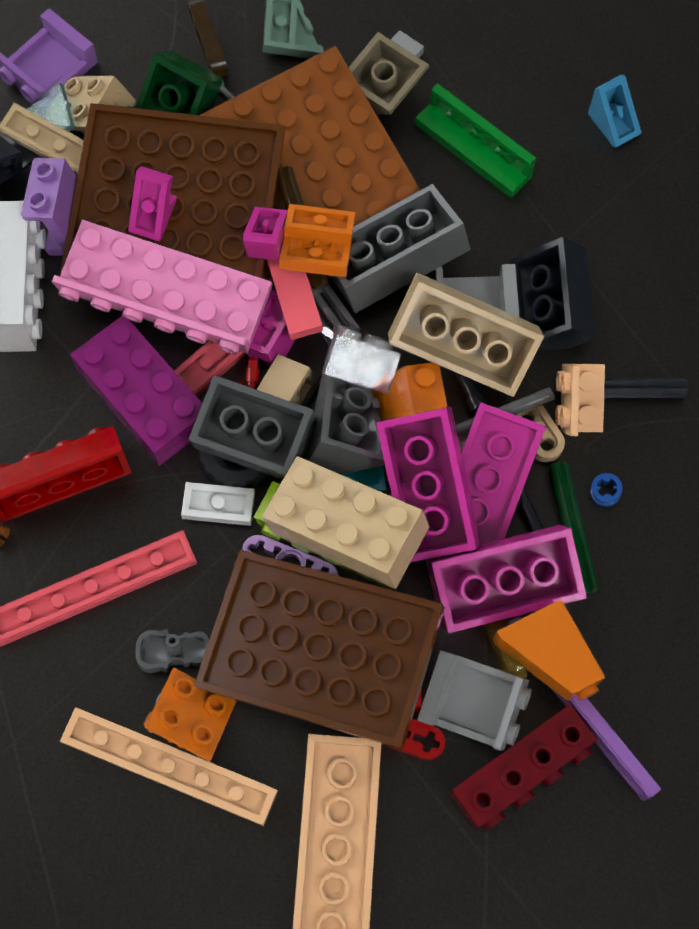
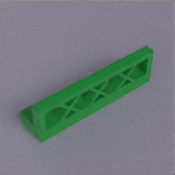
[415,83,536,198]

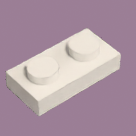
[181,482,255,526]

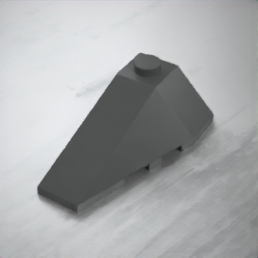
[306,337,385,474]

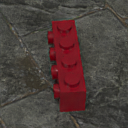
[450,704,597,831]

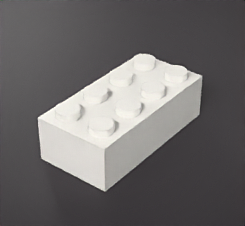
[0,201,46,352]

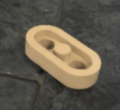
[517,405,565,462]

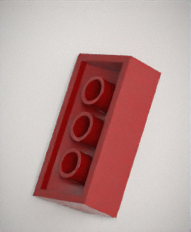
[0,426,132,523]

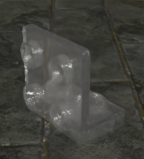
[322,323,401,393]

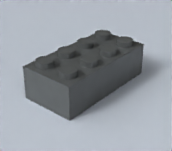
[330,184,471,313]

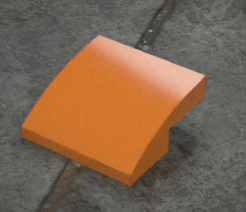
[279,204,356,278]

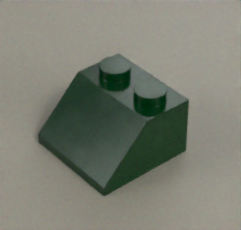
[135,50,224,115]

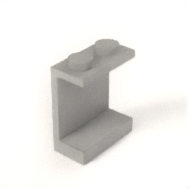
[433,264,520,318]

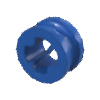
[590,473,623,507]

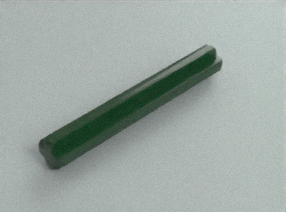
[549,461,598,595]

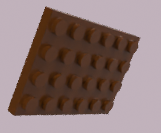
[194,550,445,750]

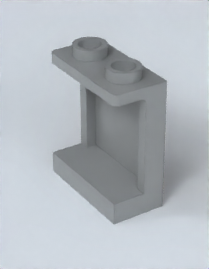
[417,650,531,751]

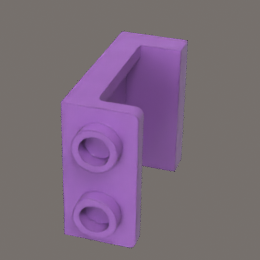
[0,8,98,109]
[21,158,77,256]

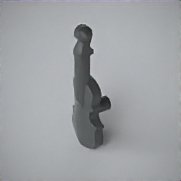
[136,629,209,673]

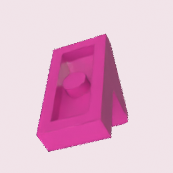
[128,166,177,241]

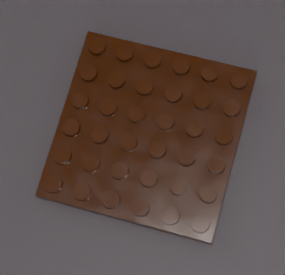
[57,103,286,292]

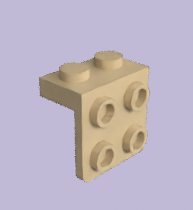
[47,76,136,135]

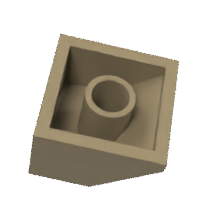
[349,32,429,115]

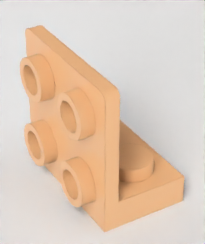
[555,363,605,436]

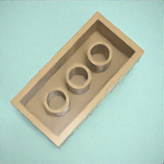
[388,272,544,397]
[262,456,429,589]

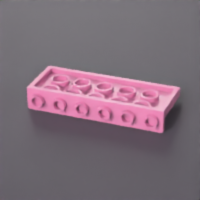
[52,220,273,354]

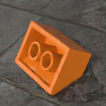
[370,362,447,480]

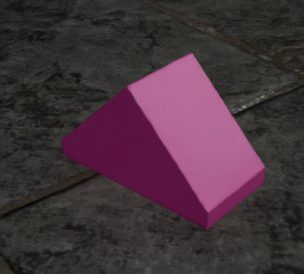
[243,207,288,261]

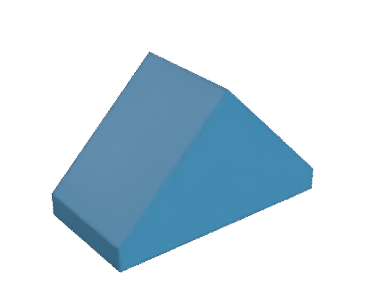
[588,74,642,147]

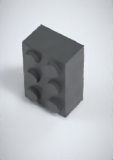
[188,375,316,480]

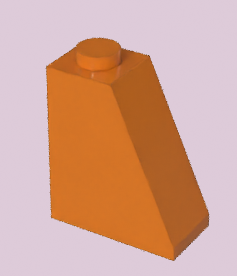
[493,600,605,701]

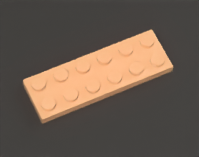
[293,734,381,929]

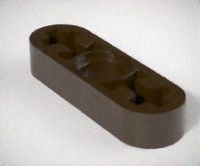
[187,0,228,77]

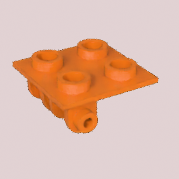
[143,667,236,762]

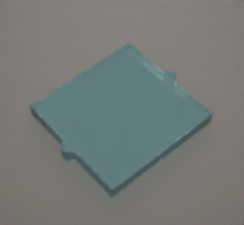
[27,83,75,156]

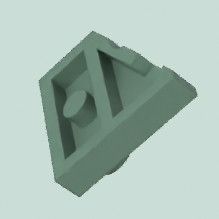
[263,0,323,59]

